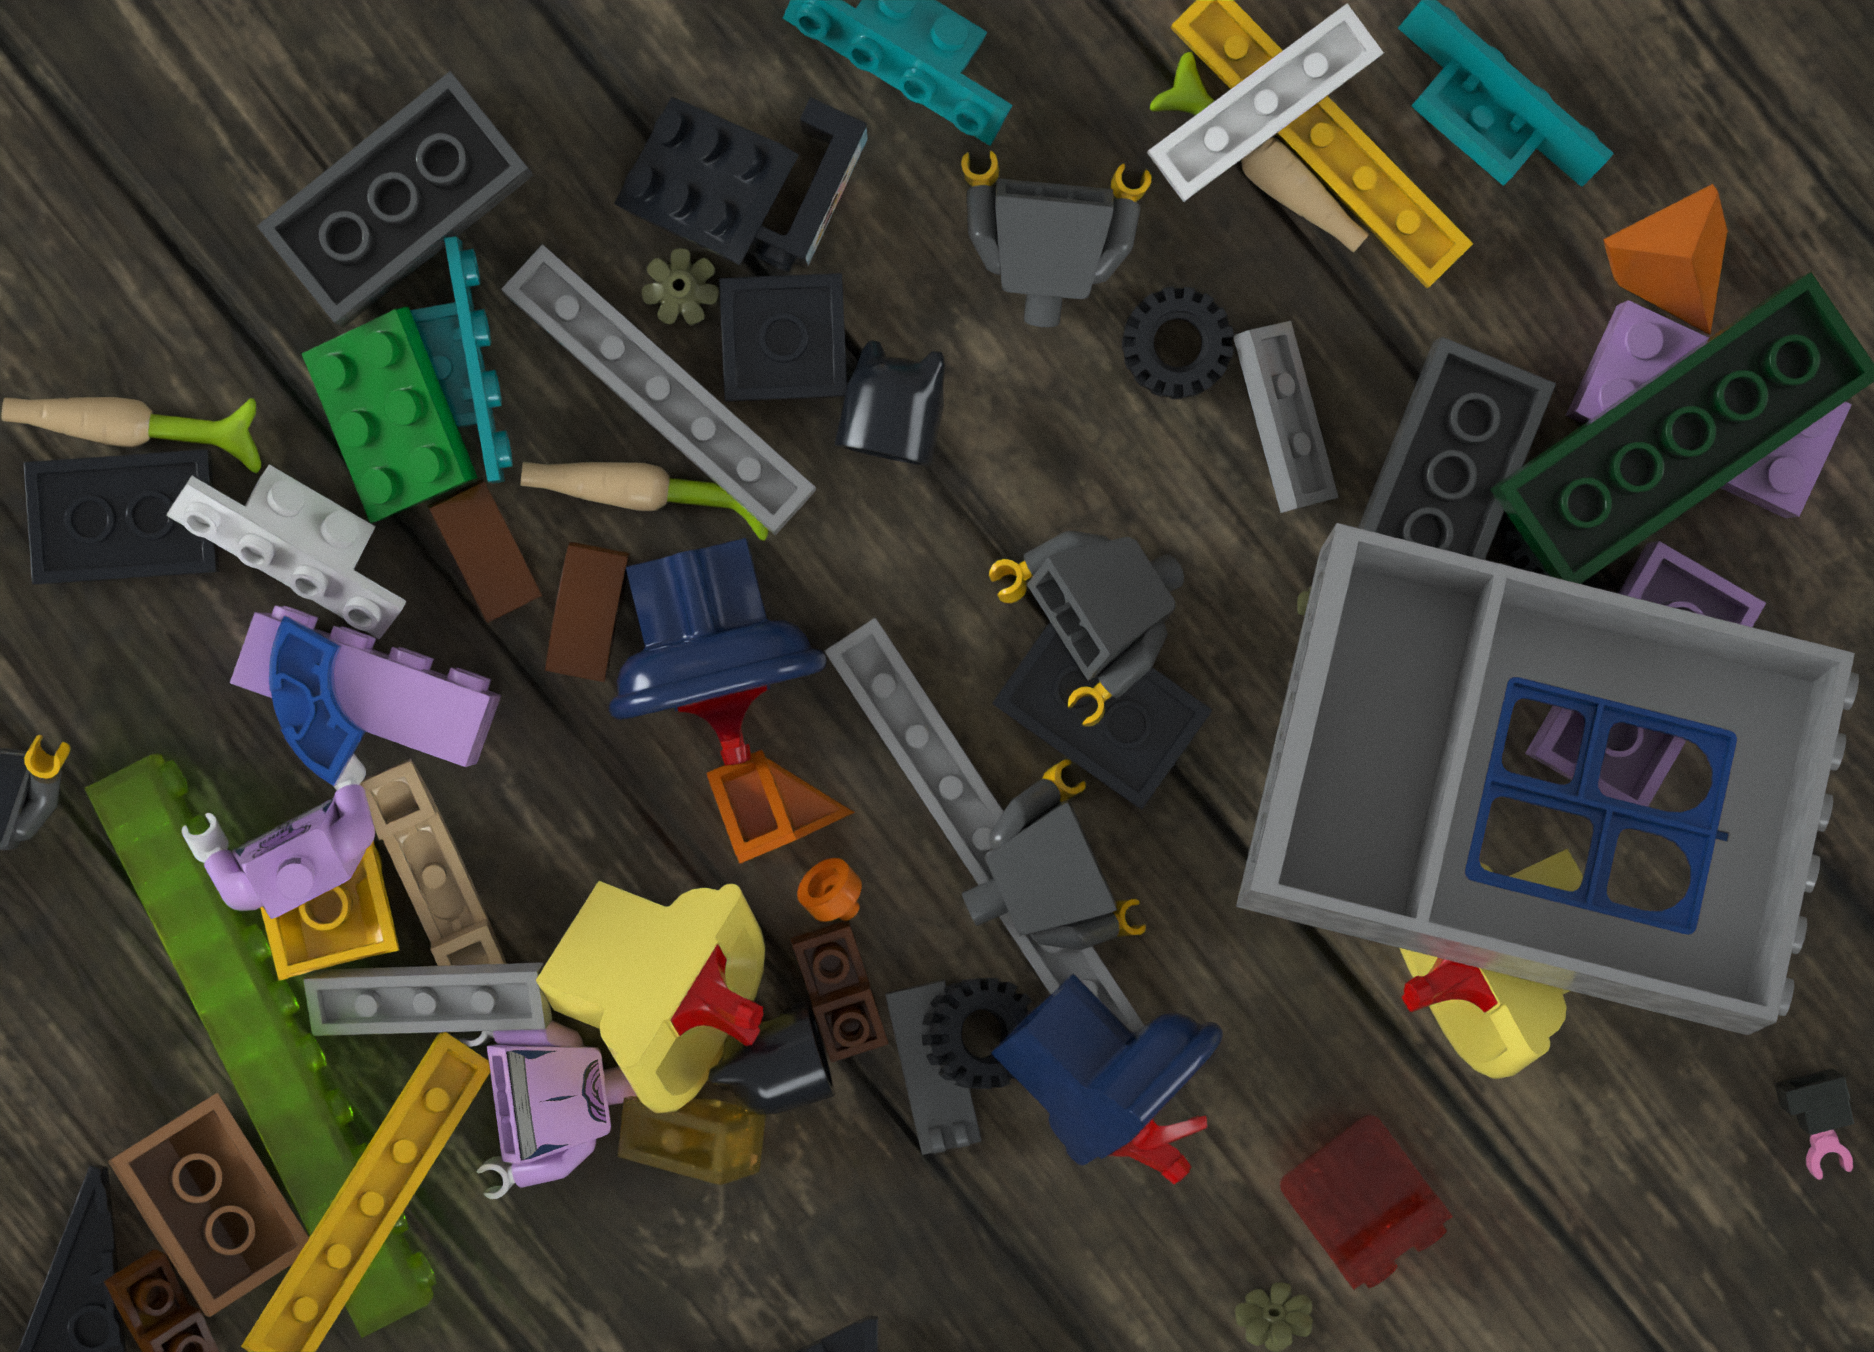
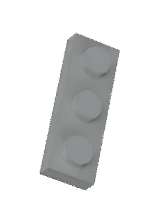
[1233,321,1339,513]

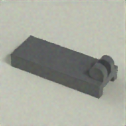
[885,979,981,1155]

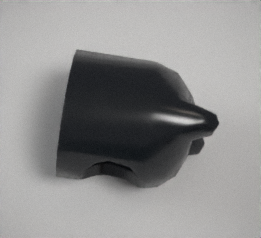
[834,340,946,466]
[708,1001,835,1115]

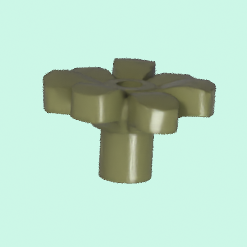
[642,248,720,326]
[1235,1282,1313,1351]

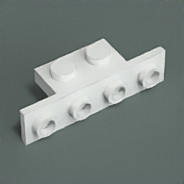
[167,464,406,639]

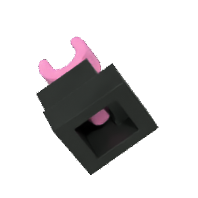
[1774,1068,1855,1180]

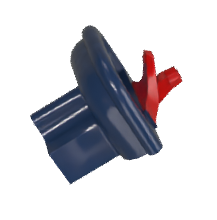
[609,538,827,766]
[991,973,1223,1185]

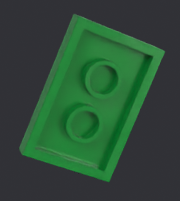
[302,307,478,524]

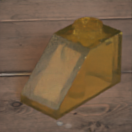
[618,1096,766,1185]

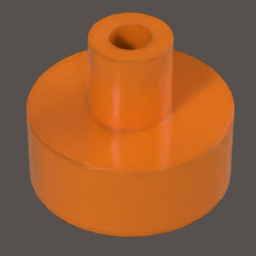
[797,858,862,922]

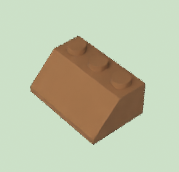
[108,1092,309,1317]

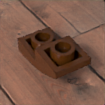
[428,479,542,623]
[545,541,630,682]
[791,920,889,1063]
[104,1249,219,1352]

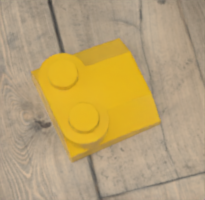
[260,840,400,981]

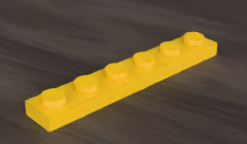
[1170,0,1473,288]
[241,1032,490,1352]

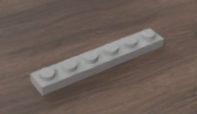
[501,244,816,536]

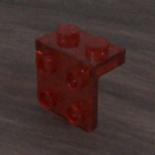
[1279,1114,1453,1290]

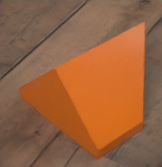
[1603,184,1728,335]
[706,749,855,864]

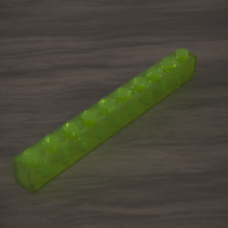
[84,753,437,1338]

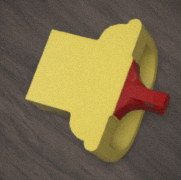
[1399,849,1583,1079]
[536,881,765,1113]

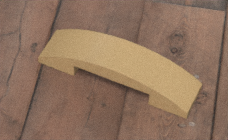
[360,758,507,966]

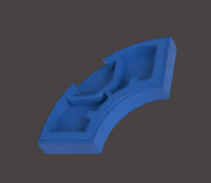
[269,615,366,786]

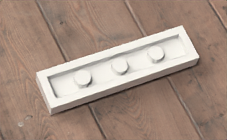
[1147,3,1384,202]

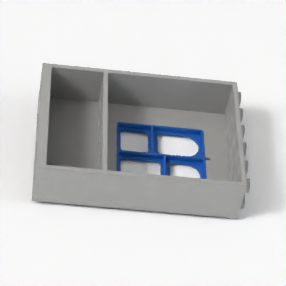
[1236,523,1859,1035]

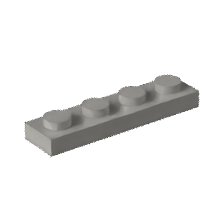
[303,963,552,1036]

